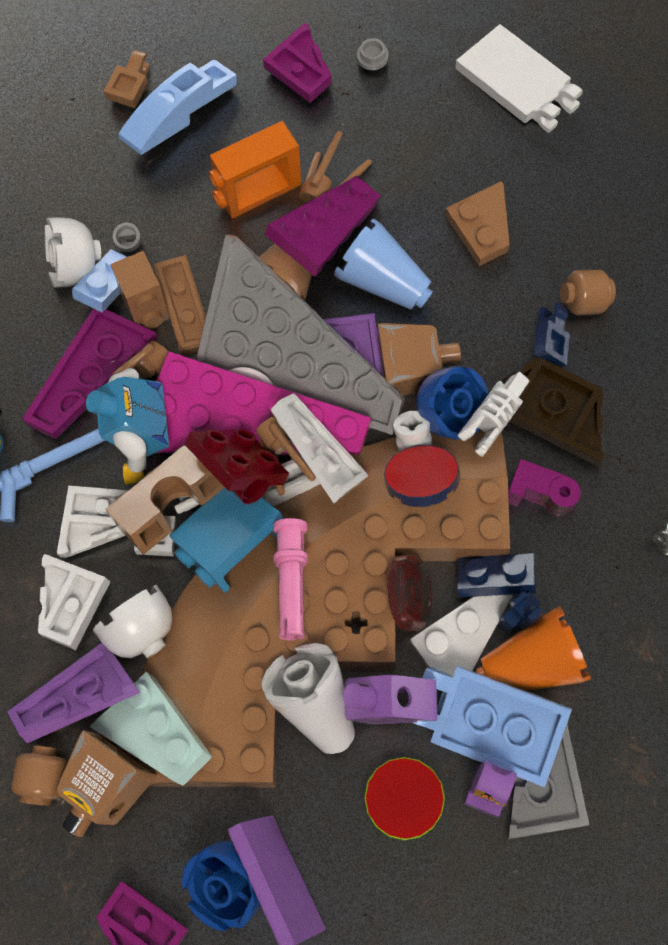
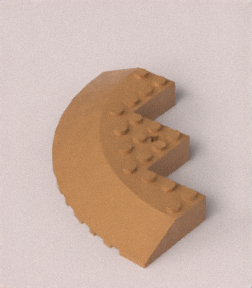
[122,429,510,788]

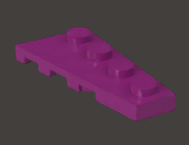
[265,176,381,277]
[22,308,158,439]

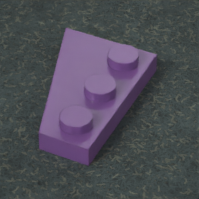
[7,643,140,743]

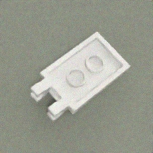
[455,24,583,133]

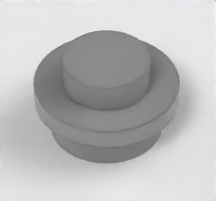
[357,38,388,70]

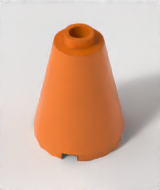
[476,606,591,691]

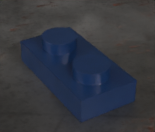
[457,553,536,598]

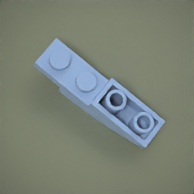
[118,59,237,155]

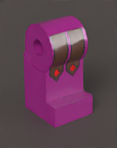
[508,459,581,516]

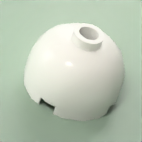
[45,217,101,288]
[93,585,173,659]

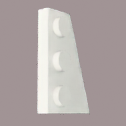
[271,393,369,503]

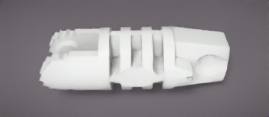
[458,372,529,457]

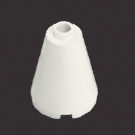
[261,643,355,754]

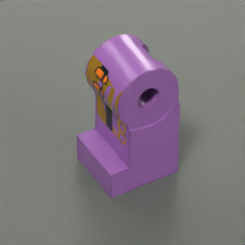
[464,760,517,818]

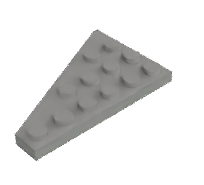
[196,235,405,435]

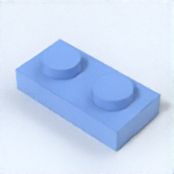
[72,249,127,312]

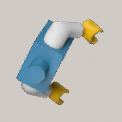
[86,368,169,485]

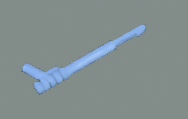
[0,429,106,522]

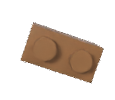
[110,251,170,329]

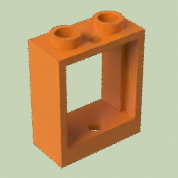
[208,120,302,219]

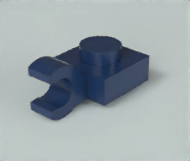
[534,302,570,367]
[498,591,543,636]

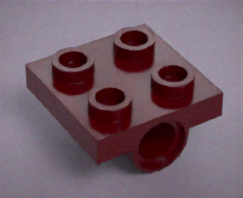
[184,428,289,504]

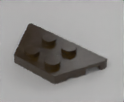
[484,357,605,467]

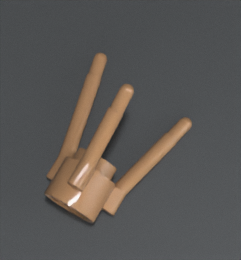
[299,131,372,204]
[113,341,168,382]
[256,416,316,495]

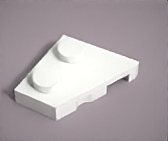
[57,486,128,558]
[38,554,110,650]

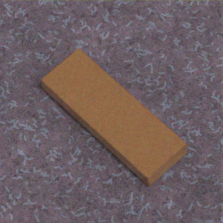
[153,255,206,356]

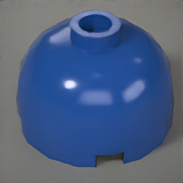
[416,366,488,440]
[182,841,261,931]

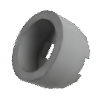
[113,222,141,252]

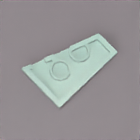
[90,672,212,786]

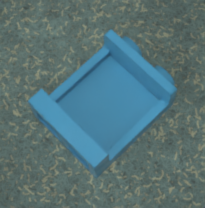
[169,488,284,593]

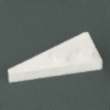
[409,595,513,676]

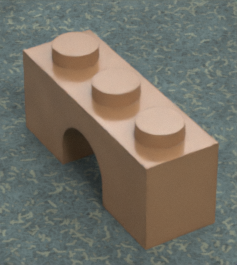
[105,445,225,555]

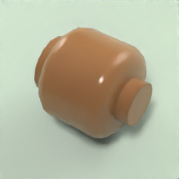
[560,269,616,315]
[11,745,67,806]

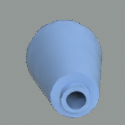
[334,219,433,310]

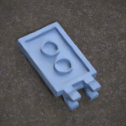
[412,666,572,787]

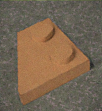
[445,181,510,266]

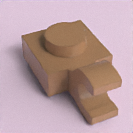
[103,50,150,108]

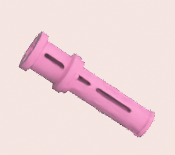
[273,518,308,641]

